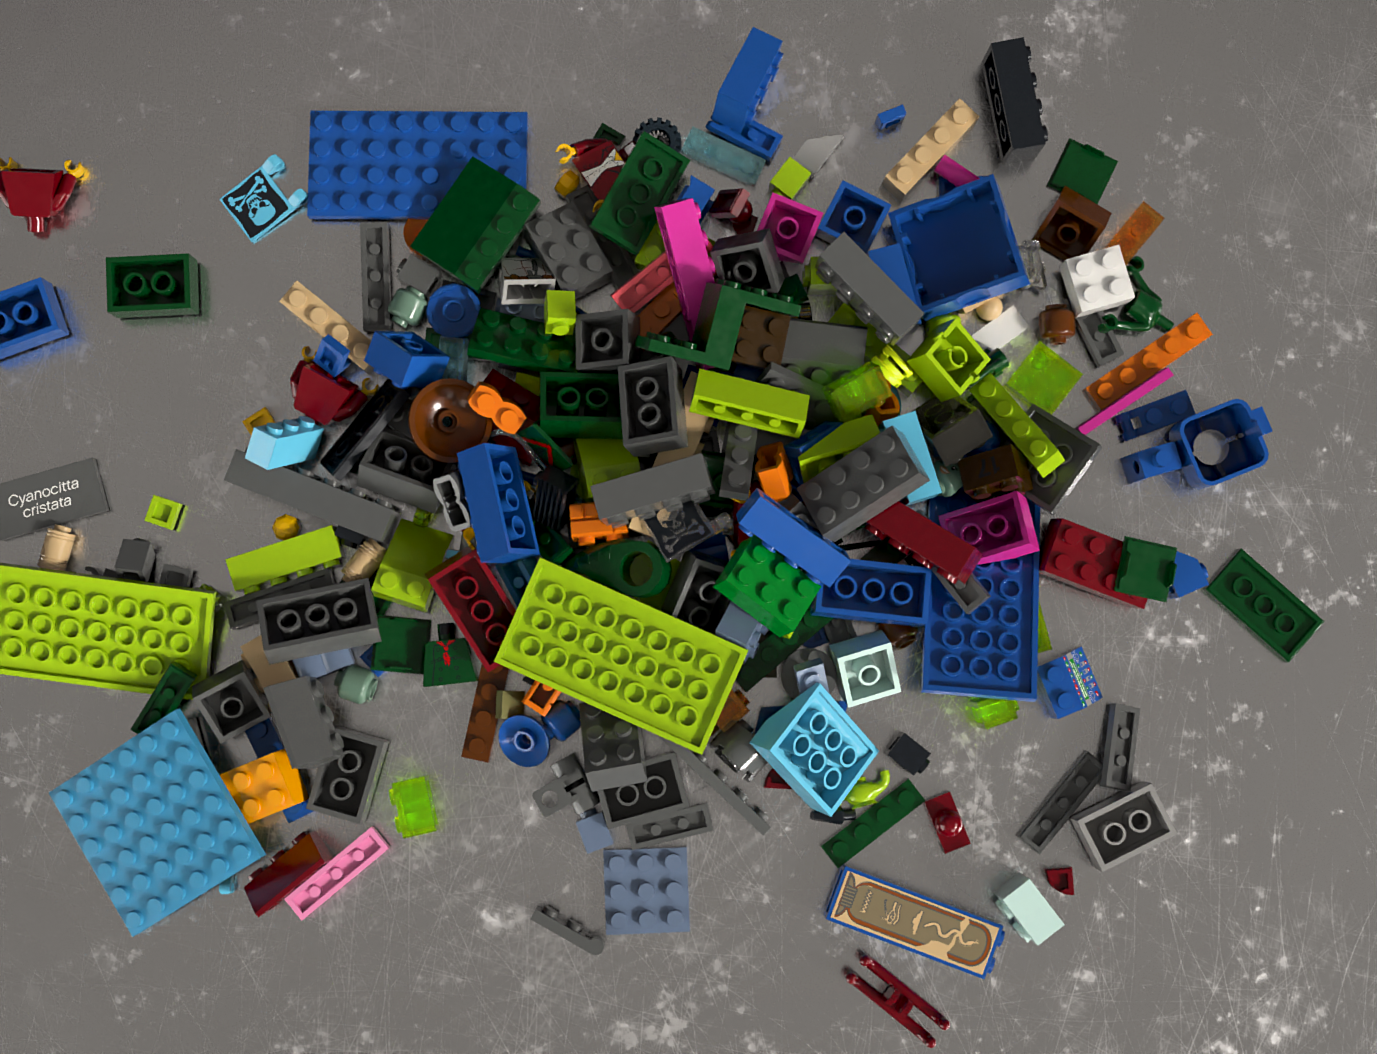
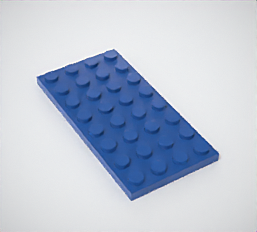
[307,110,528,220]
[921,487,1040,702]

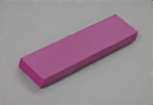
[1074,367,1174,435]

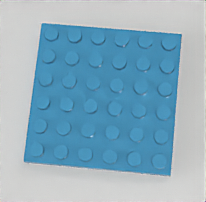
[49,708,266,937]

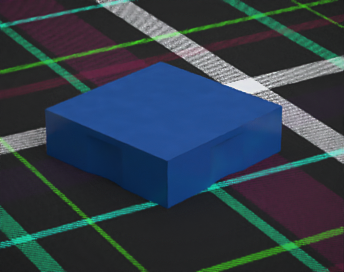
[888,174,1030,321]

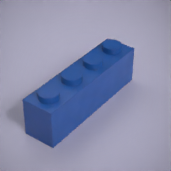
[736,488,851,587]

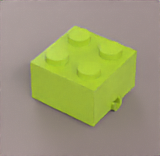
[907,318,991,402]

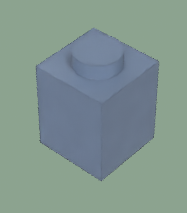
[576,808,615,854]

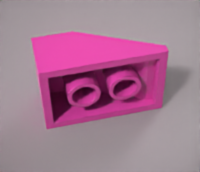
[938,491,1040,565]

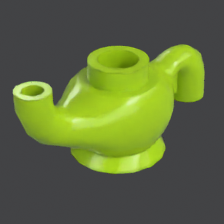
[839,770,890,809]

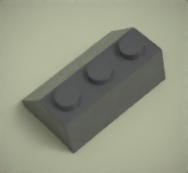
[781,318,868,392]
[263,676,345,769]

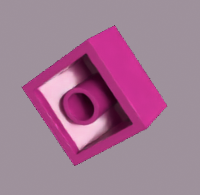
[757,192,823,264]

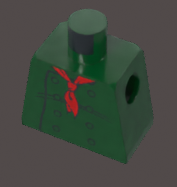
[423,623,479,687]

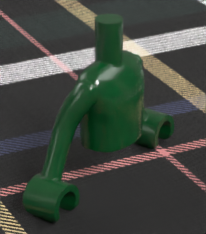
[1098,256,1174,333]

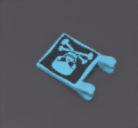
[219,154,308,243]

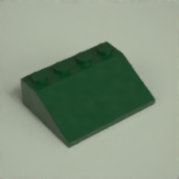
[410,156,541,294]

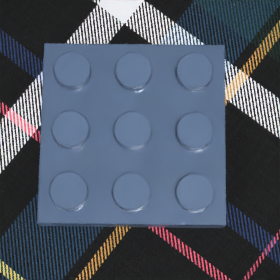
[603,846,690,935]

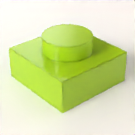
[144,495,182,530]

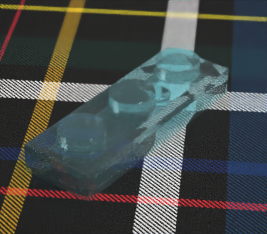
[681,127,766,187]

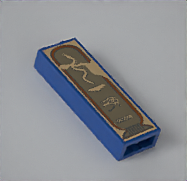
[824,864,1005,979]

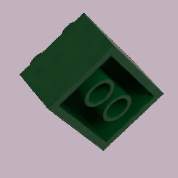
[106,253,199,318]
[539,372,623,439]

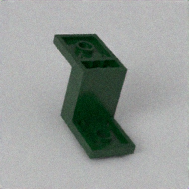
[634,279,801,370]

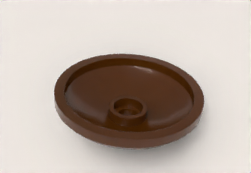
[408,378,492,463]

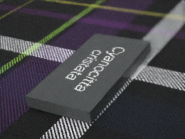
[0,457,109,541]

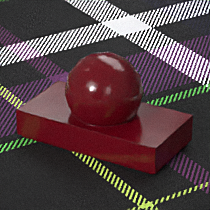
[708,188,753,224]
[924,791,971,854]

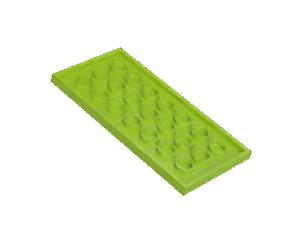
[494,557,748,755]
[0,562,216,700]

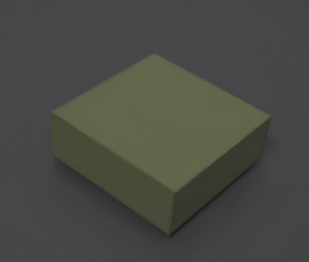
[495,690,525,719]

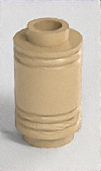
[37,524,76,571]
[341,538,387,582]

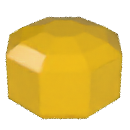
[554,170,580,198]
[272,514,302,541]

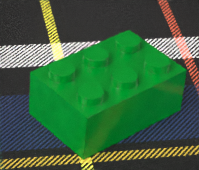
[713,535,821,638]

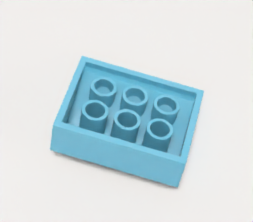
[749,682,879,817]

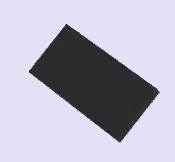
[320,379,411,482]

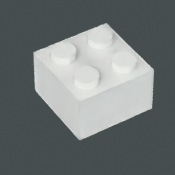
[1059,245,1135,318]

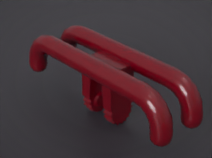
[845,954,950,1048]

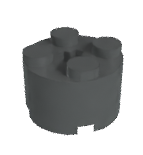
[779,648,837,700]
[709,719,768,782]

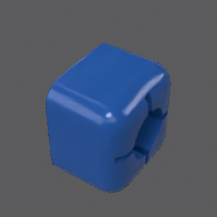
[1169,399,1269,489]

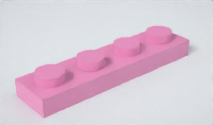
[284,826,390,921]

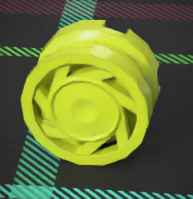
[871,345,913,389]

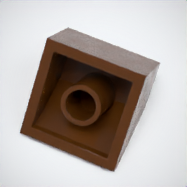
[1031,186,1112,261]

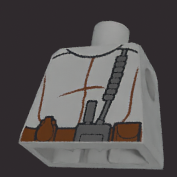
[498,255,556,304]

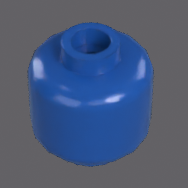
[541,700,581,742]

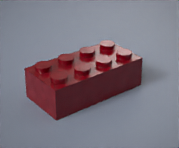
[864,501,983,584]
[1039,518,1148,609]
[425,544,516,672]

